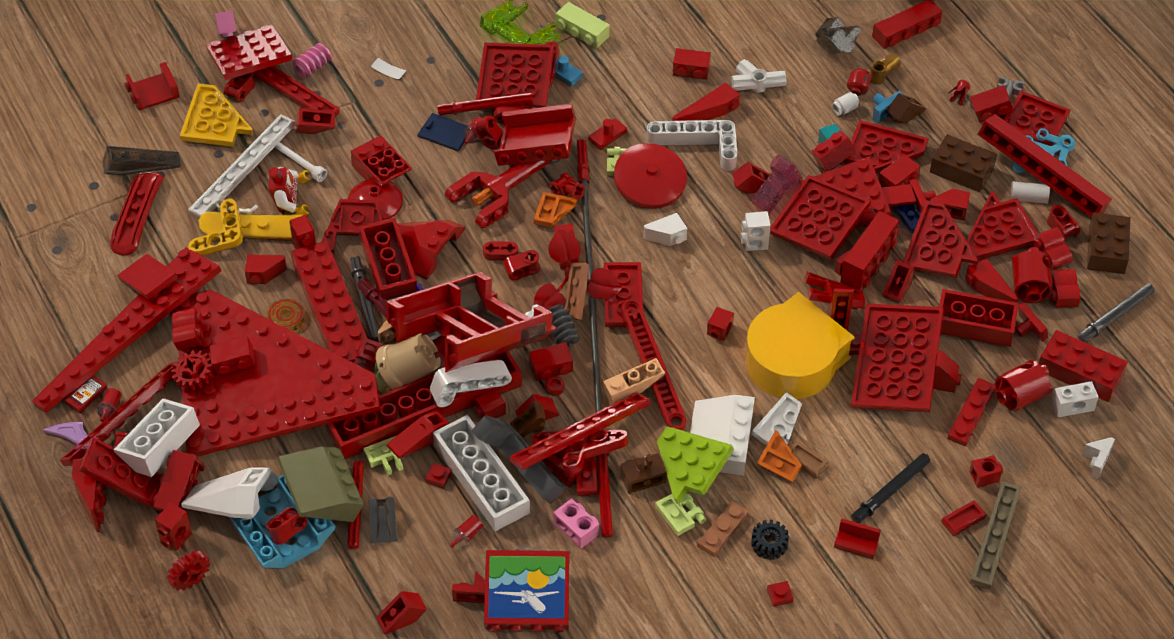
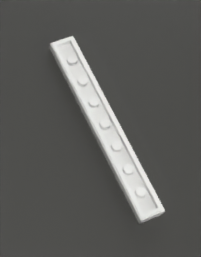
[188,114,296,218]

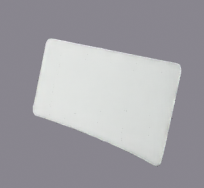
[371,58,406,79]

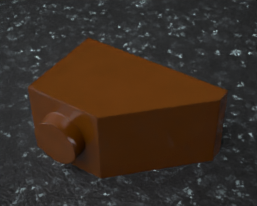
[886,93,927,123]

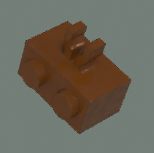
[620,453,667,494]

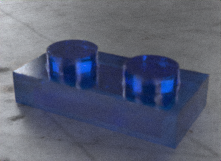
[893,204,921,234]

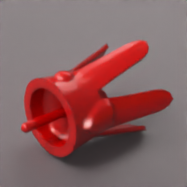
[948,80,971,105]

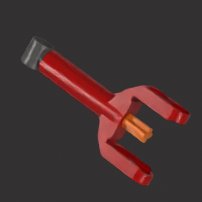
[445,159,561,229]

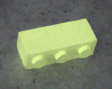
[556,2,610,49]

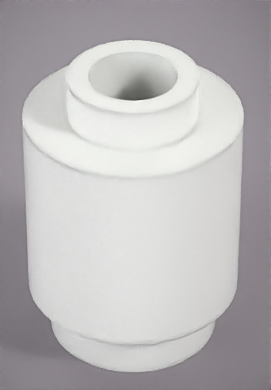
[832,92,859,116]

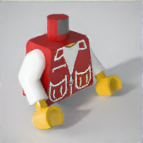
[268,167,310,216]

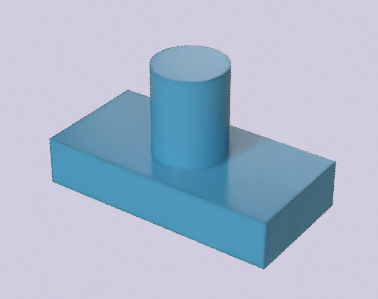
[552,56,583,87]
[873,90,905,124]

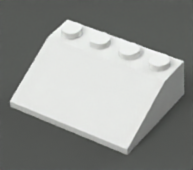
[690,395,755,476]

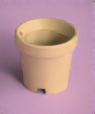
[376,333,441,390]

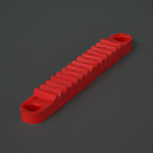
[621,299,687,431]

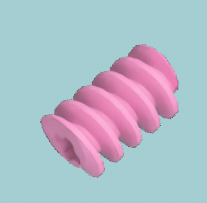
[293,43,332,79]

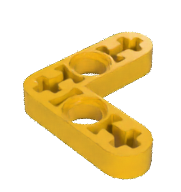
[188,199,243,256]

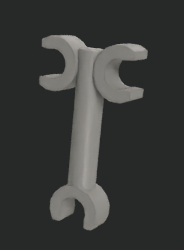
[997,77,1024,116]

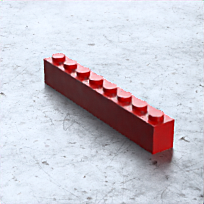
[977,114,1112,218]

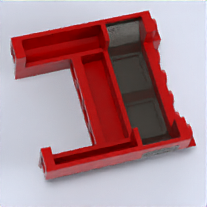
[386,272,557,373]

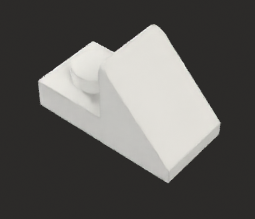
[1082,437,1115,479]

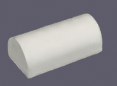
[1011,181,1050,204]

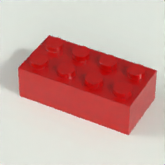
[840,211,900,290]
[359,218,417,300]
[939,289,1019,347]
[1039,330,1128,402]

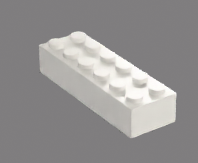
[433,415,530,532]

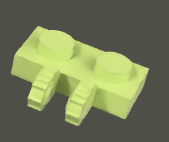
[363,436,404,476]

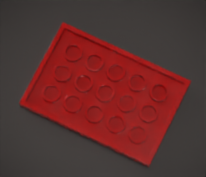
[851,304,944,413]

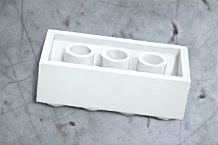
[114,399,200,477]

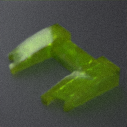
[480,0,561,44]

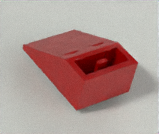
[351,135,412,186]
[72,459,107,532]

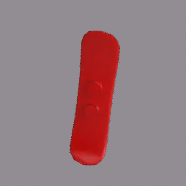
[110,172,163,256]

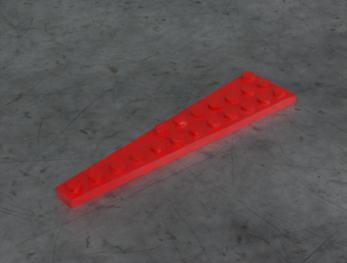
[32,247,222,413]

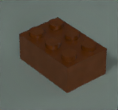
[930,134,997,192]
[1087,212,1131,274]

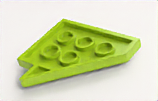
[657,426,734,504]

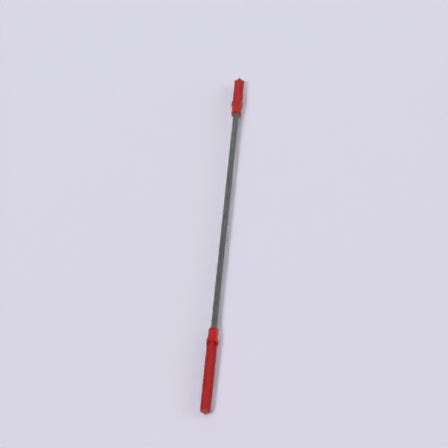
[577,139,613,538]

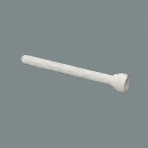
[275,142,328,182]

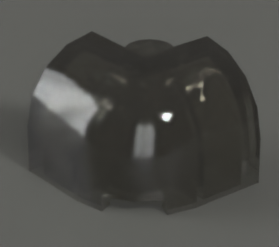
[815,17,861,54]

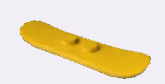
[198,212,303,240]

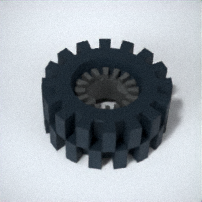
[751,520,789,560]

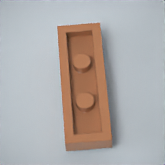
[564,262,589,321]
[697,501,749,557]

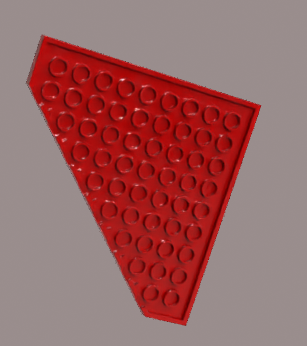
[176,289,381,457]

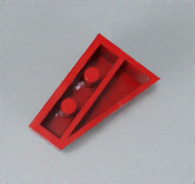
[153,450,206,512]

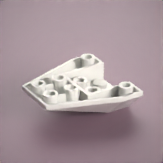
[182,468,278,520]

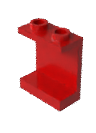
[124,62,180,110]

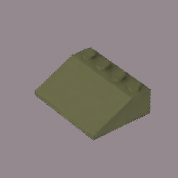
[277,446,364,522]

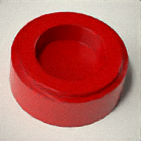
[545,376,565,396]

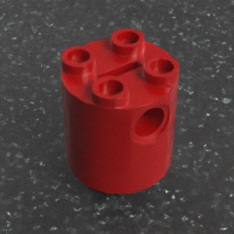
[1012,247,1053,303]
[995,360,1053,412]

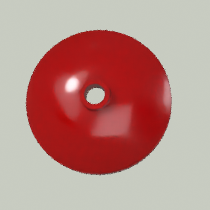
[348,179,403,221]

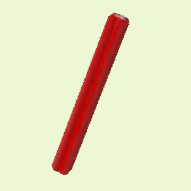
[347,461,364,550]

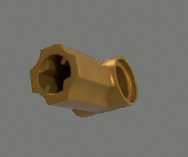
[870,53,901,84]

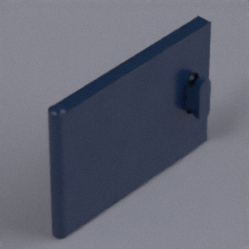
[417,113,468,152]

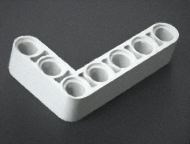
[646,120,737,171]

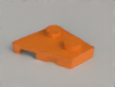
[534,192,577,228]
[757,430,802,483]

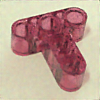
[752,155,803,213]

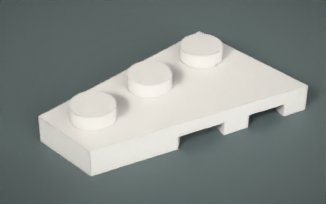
[751,392,802,446]

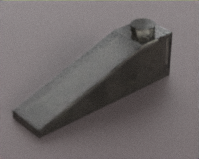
[103,146,181,176]

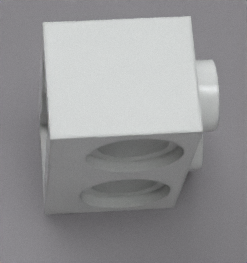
[741,211,770,251]

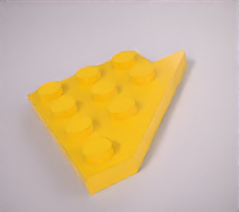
[180,84,253,147]

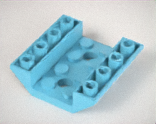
[229,475,335,568]

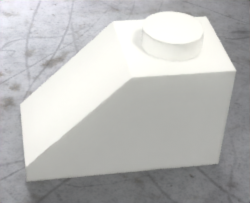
[643,213,687,246]

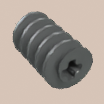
[548,304,580,347]

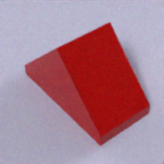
[882,260,915,302]
[515,393,559,421]

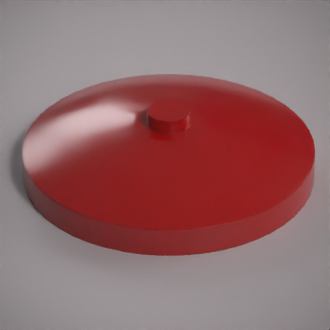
[614,143,687,209]

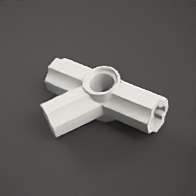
[731,59,786,93]

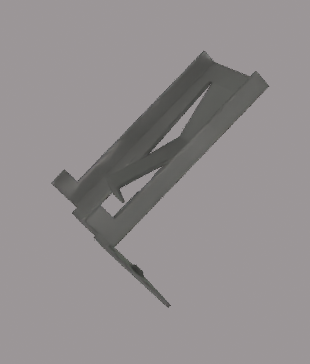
[368,497,397,543]

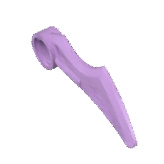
[43,422,105,445]

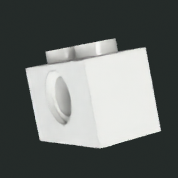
[1051,381,1099,418]

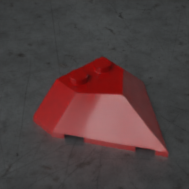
[397,220,465,280]

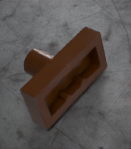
[510,402,546,438]

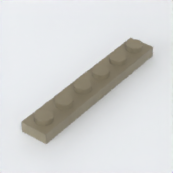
[970,481,1022,589]

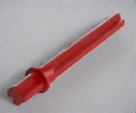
[437,93,533,115]

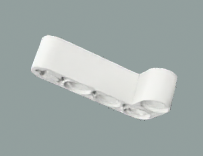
[430,360,512,407]

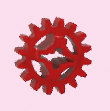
[171,350,215,391]
[167,550,211,591]

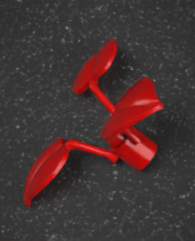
[533,228,622,310]

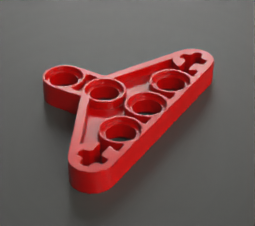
[532,430,629,474]

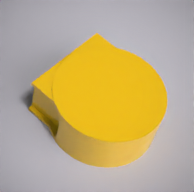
[745,292,855,399]

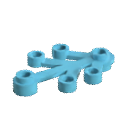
[1012,128,1075,174]

